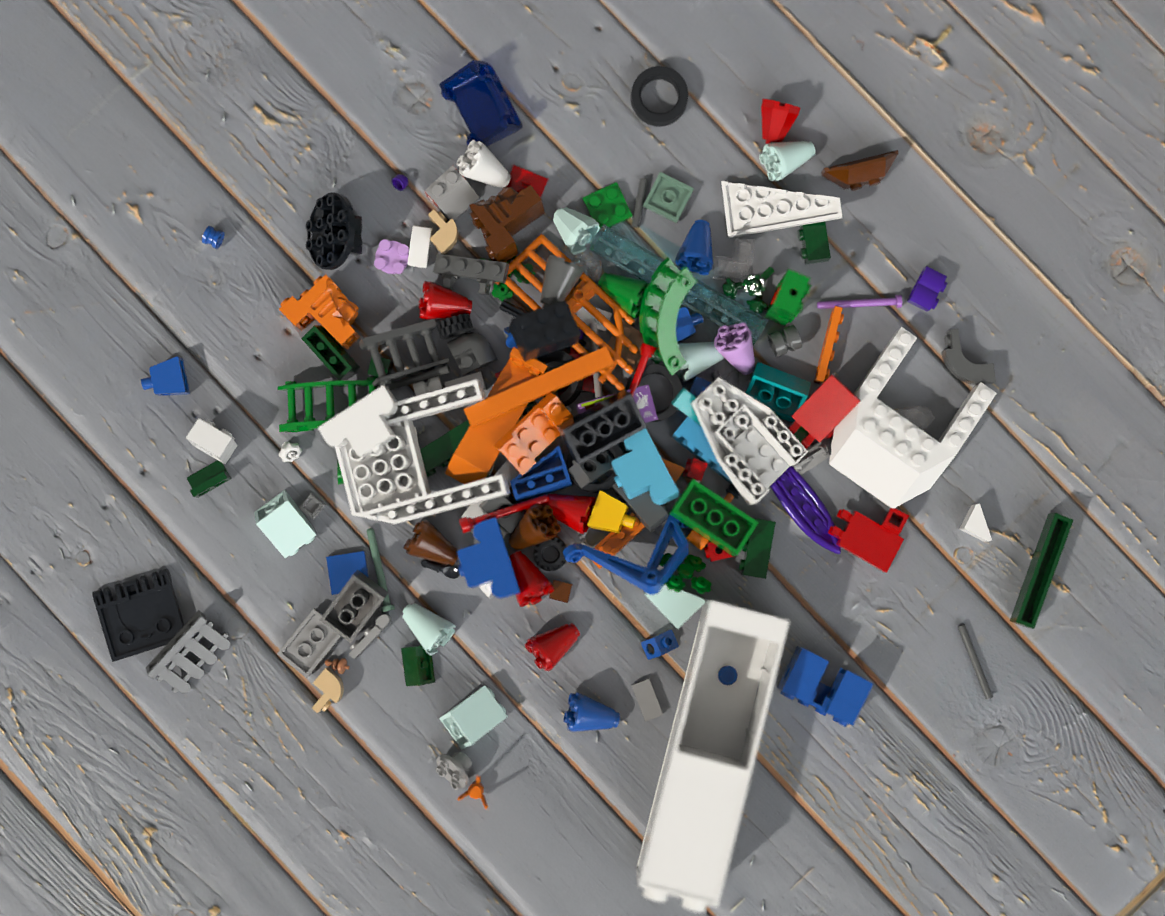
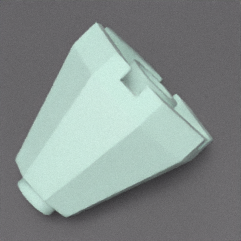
[553,207,601,255]

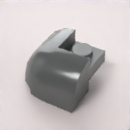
[447,332,498,376]

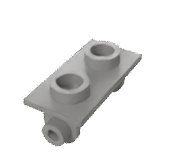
[793,442,830,475]

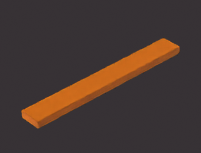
[464,346,614,428]

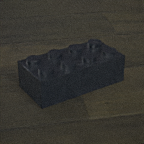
[557,390,647,464]

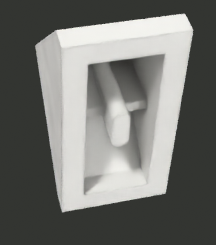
[960,503,992,542]

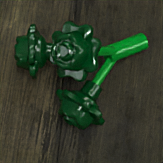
[722,267,774,313]

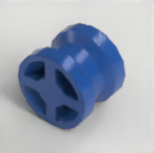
[202,226,225,249]

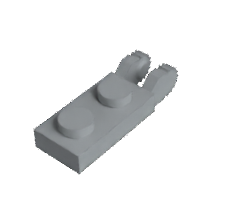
[349,614,391,659]

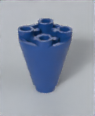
[675,220,713,275]
[563,692,620,732]

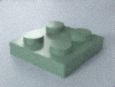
[643,172,694,224]

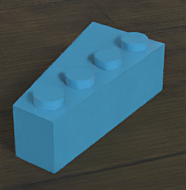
[672,417,733,484]

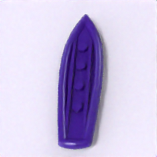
[770,466,841,554]

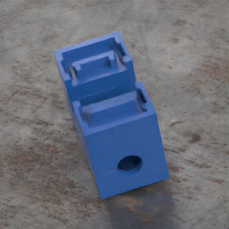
[777,646,873,727]

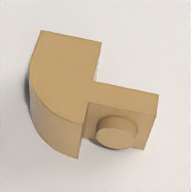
[428,209,458,255]
[312,667,344,713]

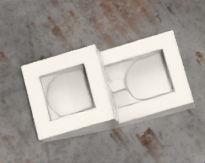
[408,225,432,268]

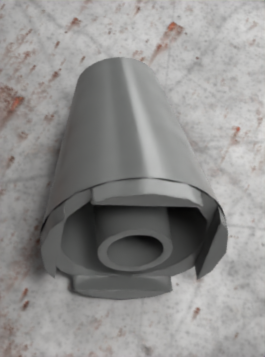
[540,255,584,308]

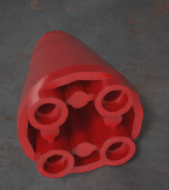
[419,281,472,320]
[509,551,555,607]
[524,623,580,671]

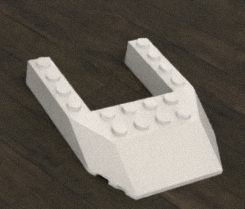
[829,327,997,509]
[335,379,510,524]

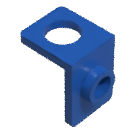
[641,629,679,660]

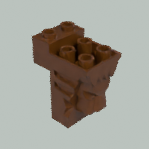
[469,185,545,263]

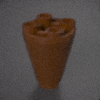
[509,504,561,550]
[403,520,458,566]

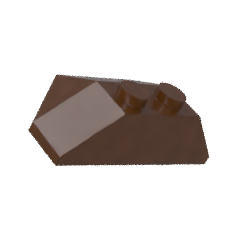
[821,150,899,191]

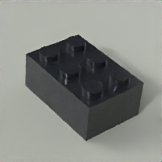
[509,300,581,362]

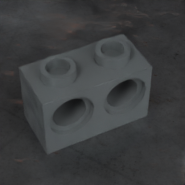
[568,450,613,489]

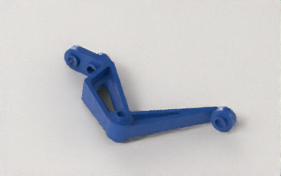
[563,515,689,595]

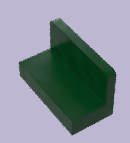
[187,460,231,498]
[401,645,435,686]

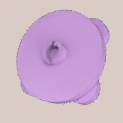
[374,239,409,274]

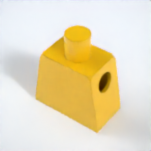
[587,491,636,533]

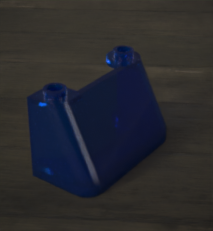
[439,60,522,147]

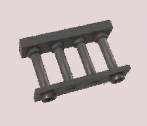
[359,319,449,387]

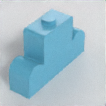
[612,428,679,505]

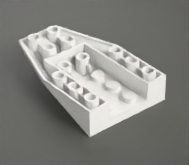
[691,377,808,506]

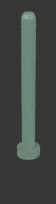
[366,528,395,612]

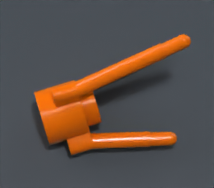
[457,776,488,809]

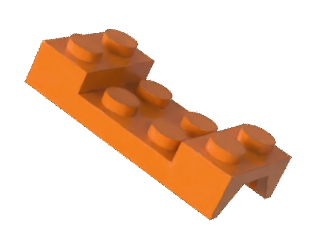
[494,393,573,476]

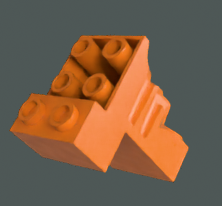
[279,274,361,350]

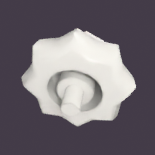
[279,442,302,462]

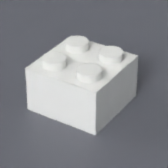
[186,418,238,464]

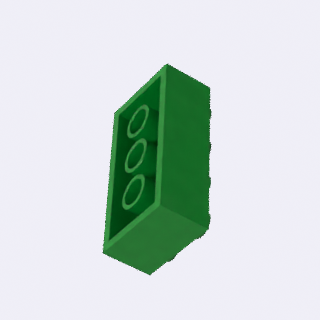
[669,479,759,557]

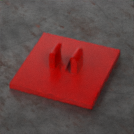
[506,165,549,198]

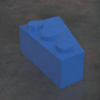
[510,446,572,503]

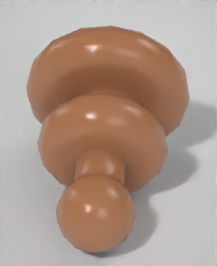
[325,658,350,674]

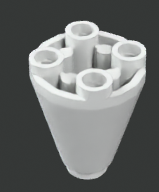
[456,140,511,188]

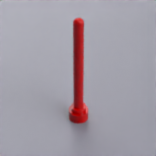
[629,343,657,396]
[459,495,550,534]

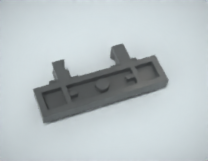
[433,254,509,295]

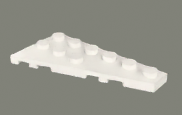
[721,181,843,238]

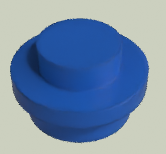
[718,666,738,685]

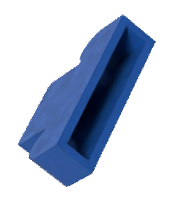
[457,517,521,599]

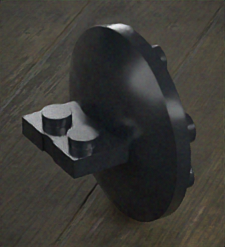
[306,192,362,270]

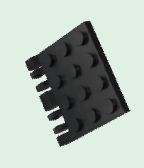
[92,568,184,662]

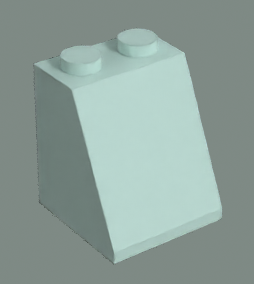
[254,490,316,558]
[644,584,706,629]
[439,685,508,750]

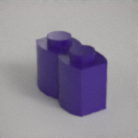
[907,266,948,312]

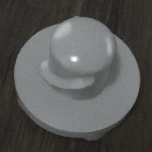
[436,752,472,790]

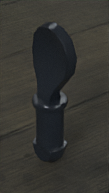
[421,559,460,579]

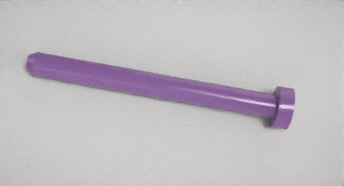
[817,294,902,309]

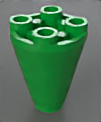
[598,272,650,318]

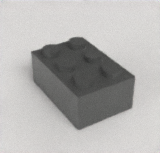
[320,569,389,643]

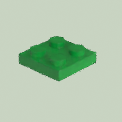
[582,182,633,233]

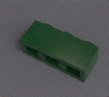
[798,221,831,264]
[301,325,360,381]
[739,518,776,579]

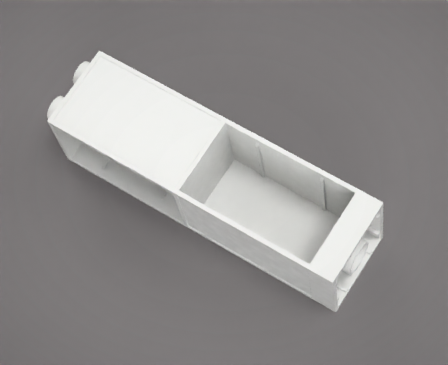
[636,599,789,912]

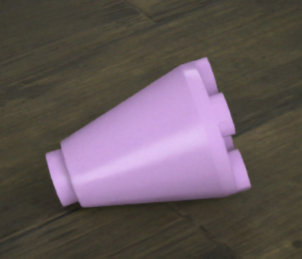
[714,323,755,375]

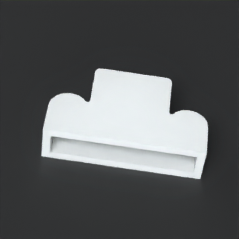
[318,385,398,457]

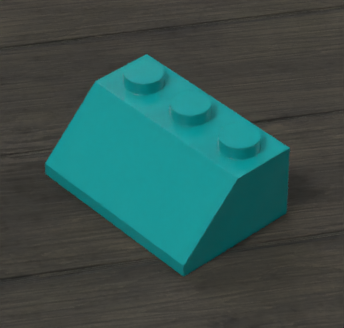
[745,362,811,423]

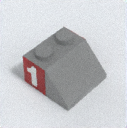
[424,165,480,221]

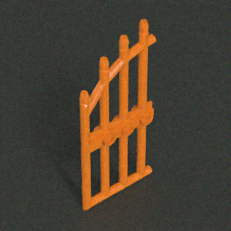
[495,233,639,391]

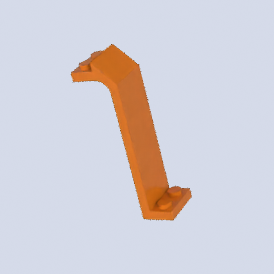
[445,347,548,485]

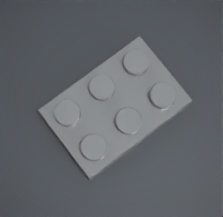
[277,608,341,678]

